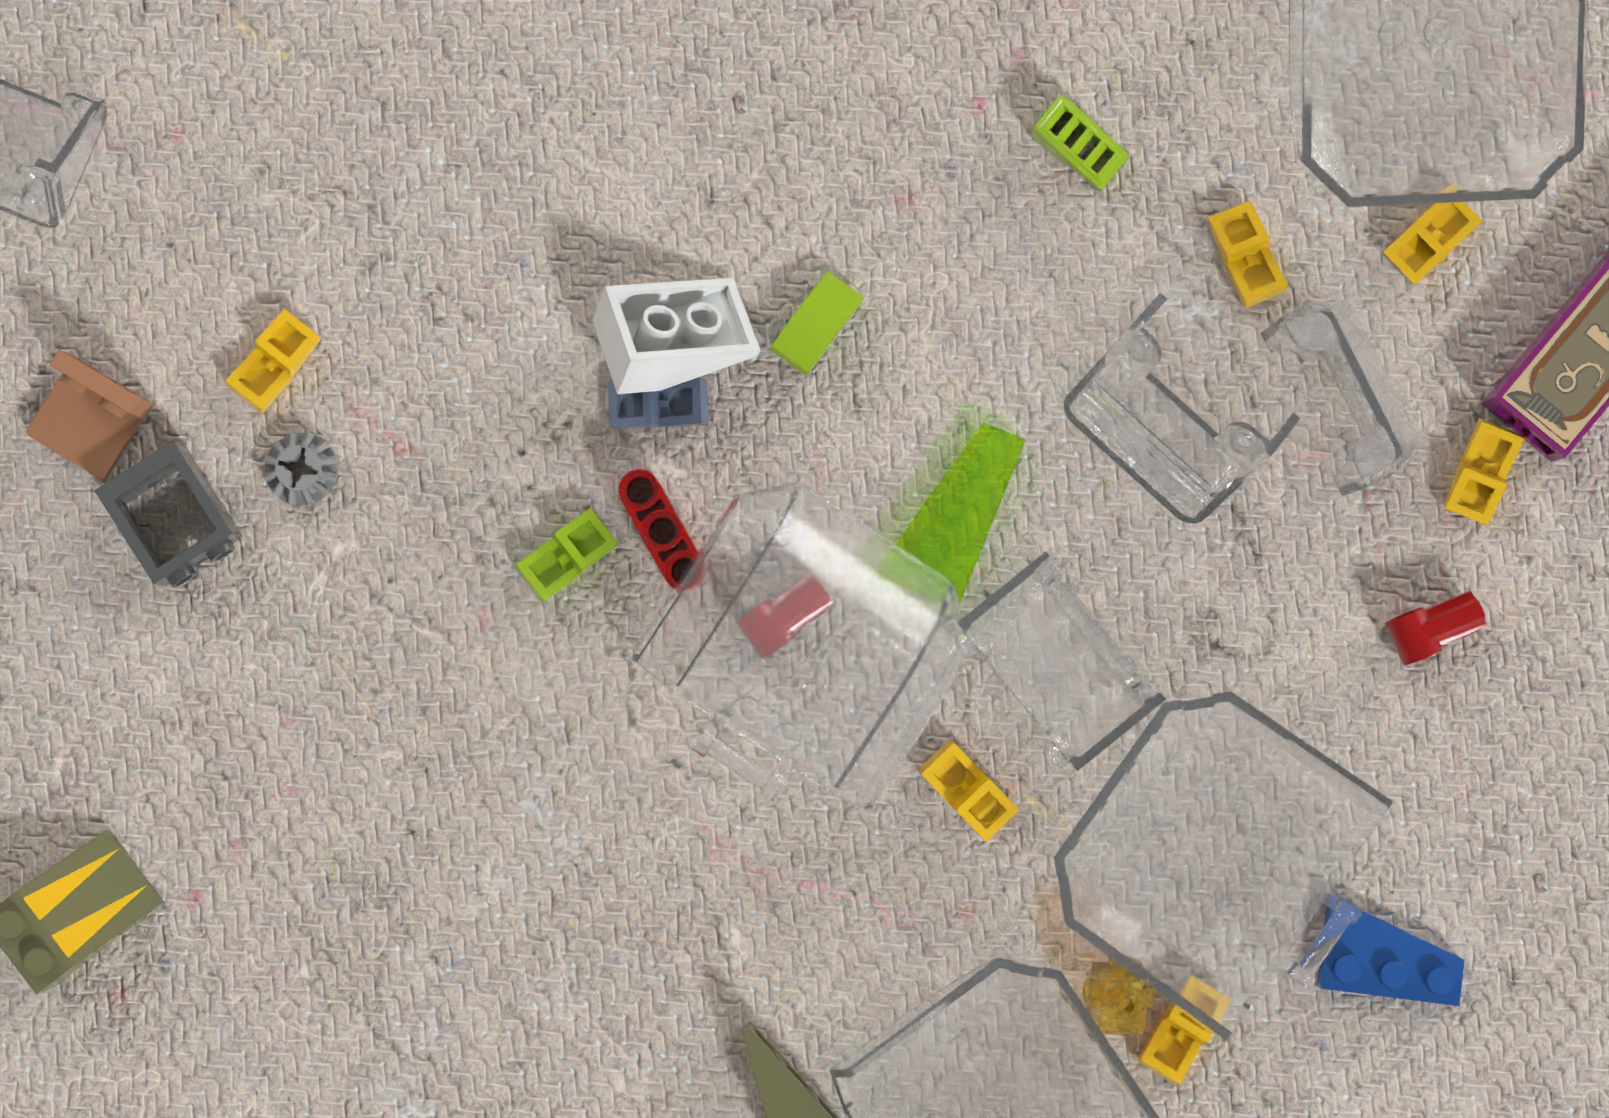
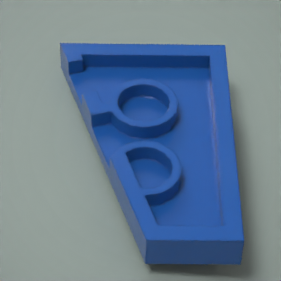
[1317,894,1465,1006]

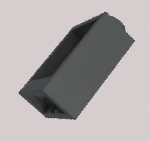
[95,440,243,588]

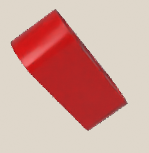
[618,469,708,593]

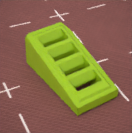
[1030,94,1130,192]

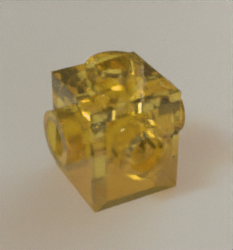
[1083,957,1154,1034]

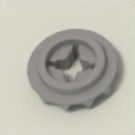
[263,433,338,506]

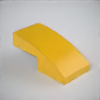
[1383,188,1483,285]
[1208,201,1288,309]
[225,309,321,414]
[1444,418,1525,526]
[917,739,1019,842]
[1136,978,1229,1085]

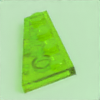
[872,422,1026,610]

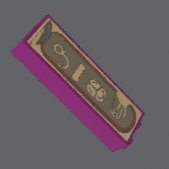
[1481,250,1609,462]

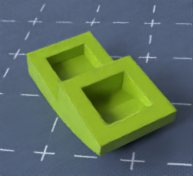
[769,271,865,376]
[515,507,619,604]

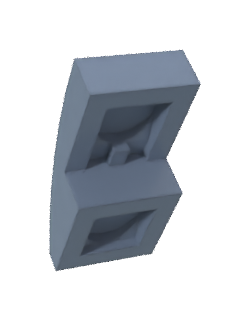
[608,377,708,429]

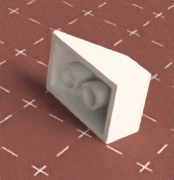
[592,278,761,394]

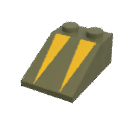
[0,829,164,995]

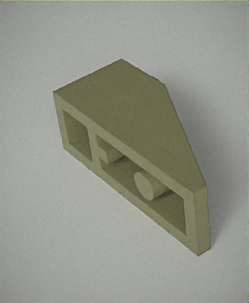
[742,1021,839,1118]

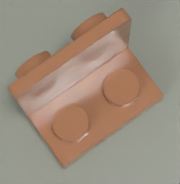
[26,349,153,480]

